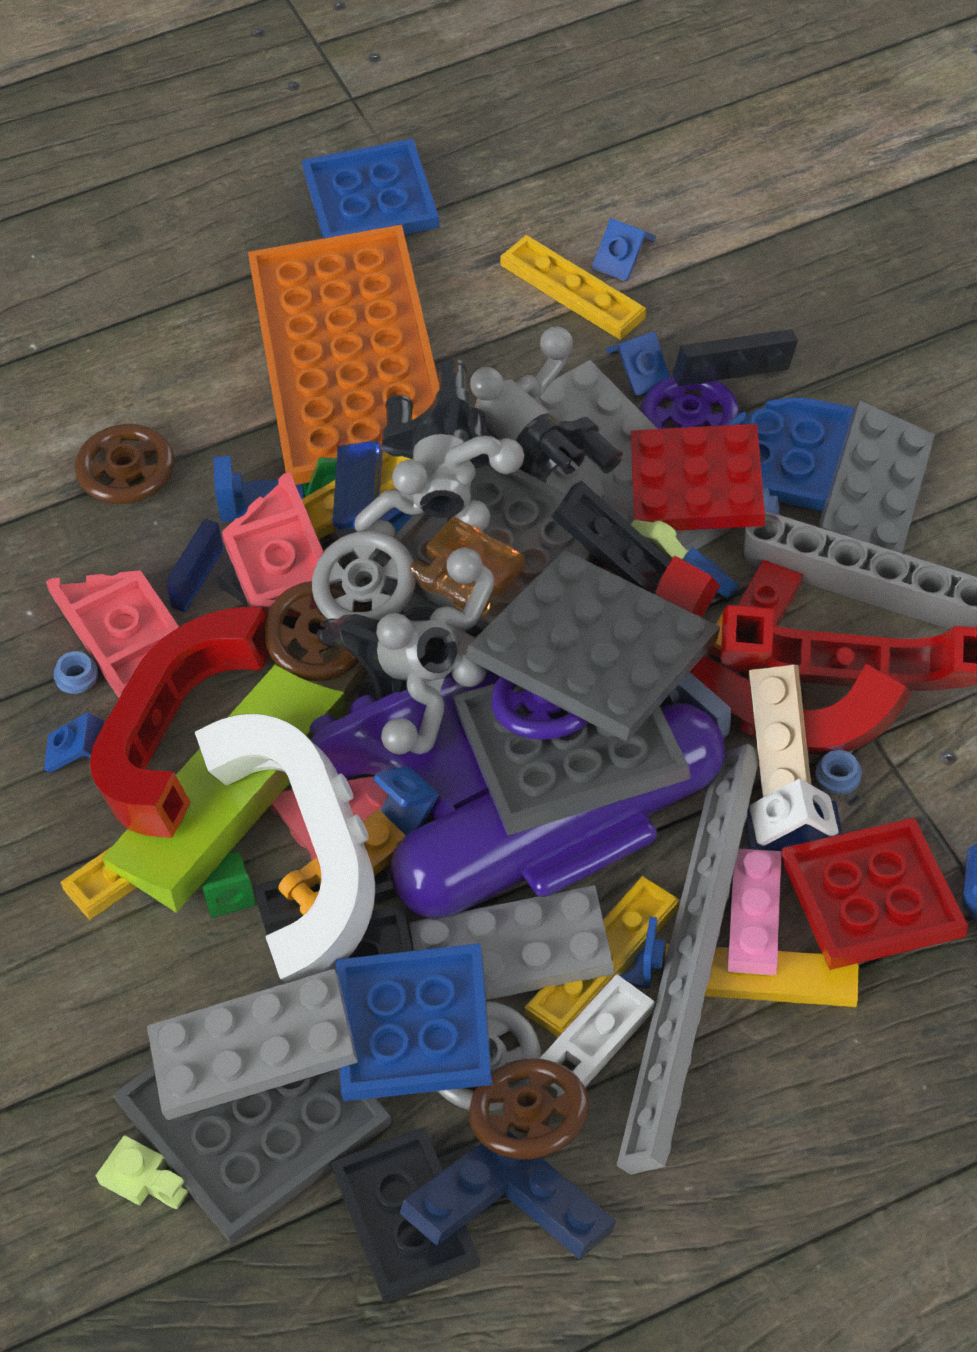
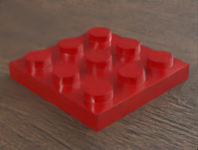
[631,424,765,531]
[781,817,968,970]

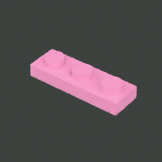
[727,848,781,975]

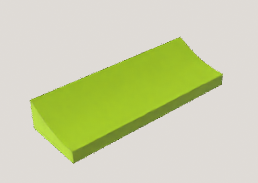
[102,664,347,913]

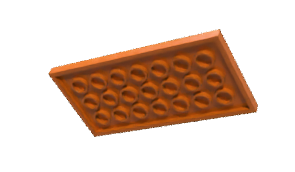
[248,225,439,485]

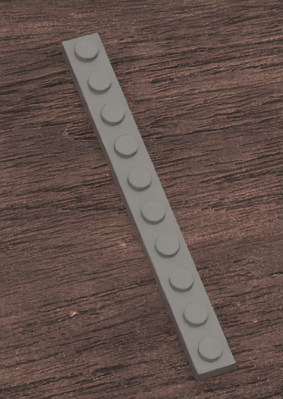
[616,744,759,1175]

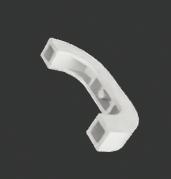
[195,714,375,983]

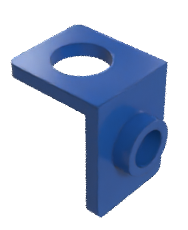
[592,218,656,281]
[605,331,670,396]
[44,712,105,773]
[373,766,439,835]
[620,917,665,989]

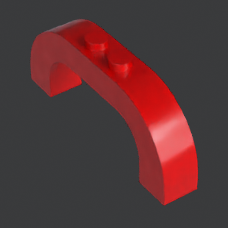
[655,555,912,755]
[721,605,977,691]
[90,607,269,838]

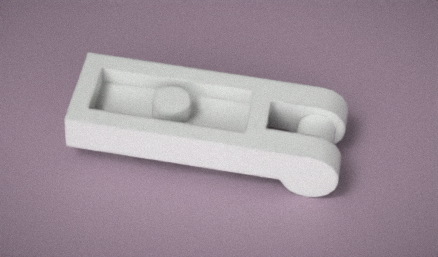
[539,974,655,1097]

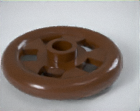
[75,424,174,504]
[264,581,366,681]
[469,1058,589,1159]

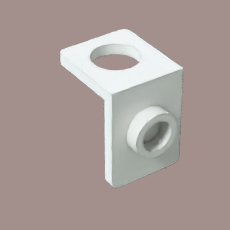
[750,778,838,846]

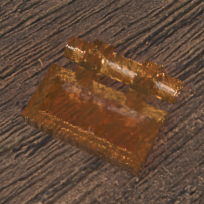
[409,516,526,616]

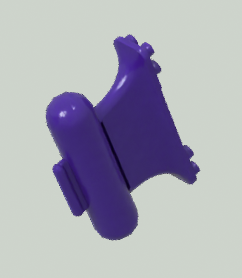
[309,670,726,920]

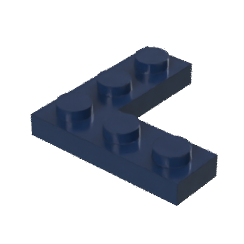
[400,1131,616,1259]

